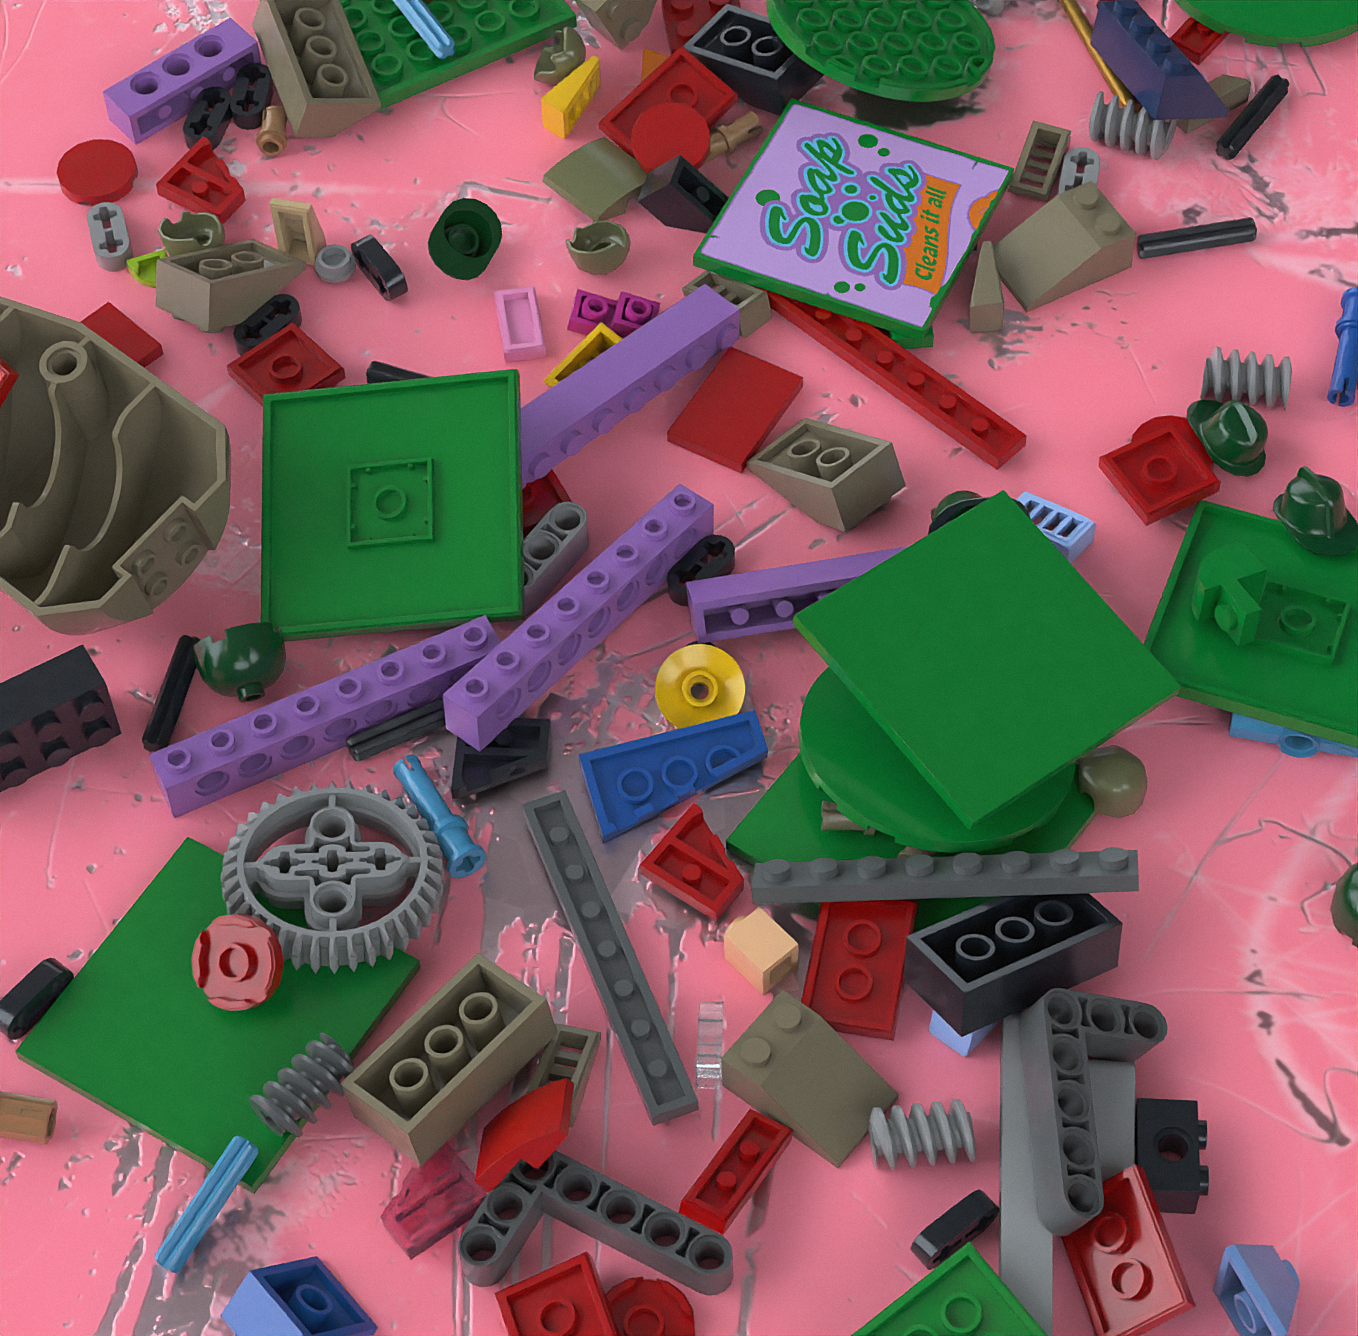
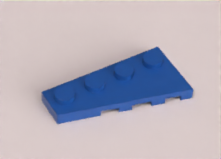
[579,710,768,843]

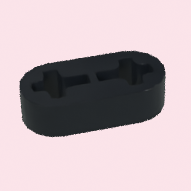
[230,63,274,130]
[183,86,232,150]
[351,234,408,302]
[233,294,302,356]
[667,534,735,607]
[0,958,74,1040]
[910,1189,1000,1270]

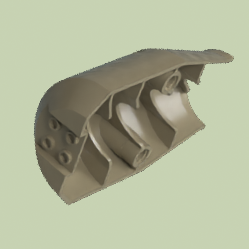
[0,296,231,636]

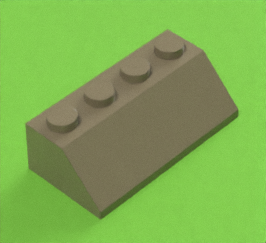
[252,0,381,138]

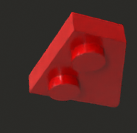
[156,136,246,225]
[640,803,744,922]

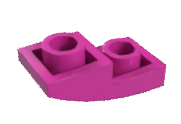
[566,289,660,339]

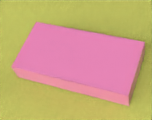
[494,286,546,363]

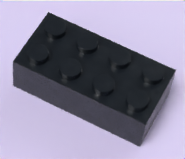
[0,644,122,792]
[904,893,1123,1037]

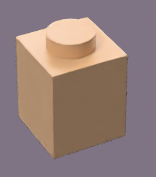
[724,907,799,995]

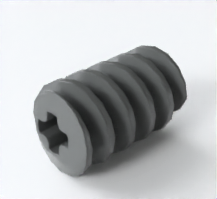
[249,1032,355,1138]

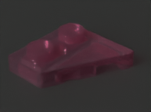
[380,1142,489,1260]

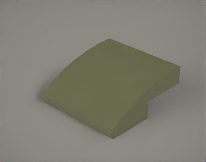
[542,137,647,222]

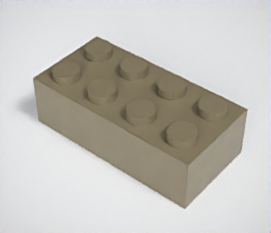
[340,953,558,1167]

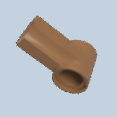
[0,1091,58,1145]

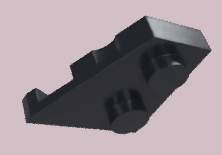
[451,718,551,799]

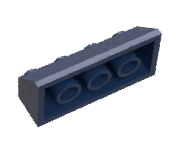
[1090,0,1229,120]

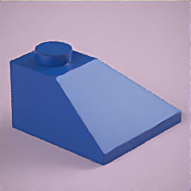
[220,1256,378,1336]

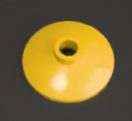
[655,644,746,729]

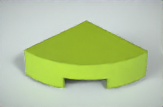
[126,249,168,288]

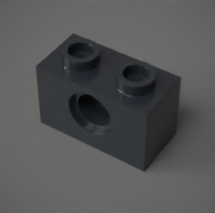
[1134,1098,1209,1214]

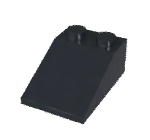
[683,4,824,116]

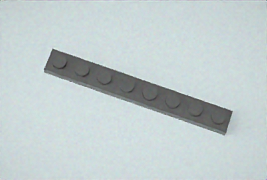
[522,790,699,1126]
[751,847,1139,904]

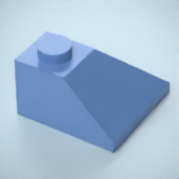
[1213,1244,1300,1336]

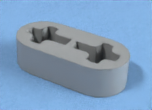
[1058,147,1100,194]
[87,202,133,272]

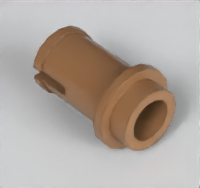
[256,105,288,156]

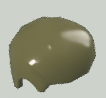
[534,27,586,86]
[157,211,225,256]
[565,220,631,275]
[1077,745,1148,818]

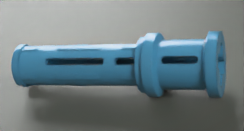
[392,755,487,879]

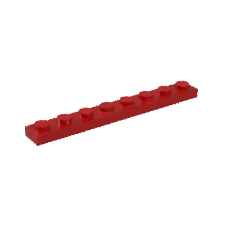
[749,284,1027,470]

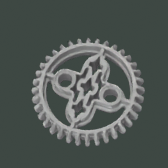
[221,780,445,975]

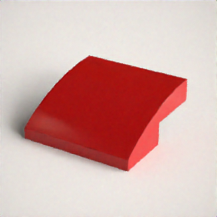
[474,1078,575,1192]

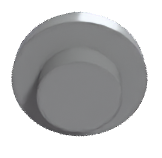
[315,244,356,283]

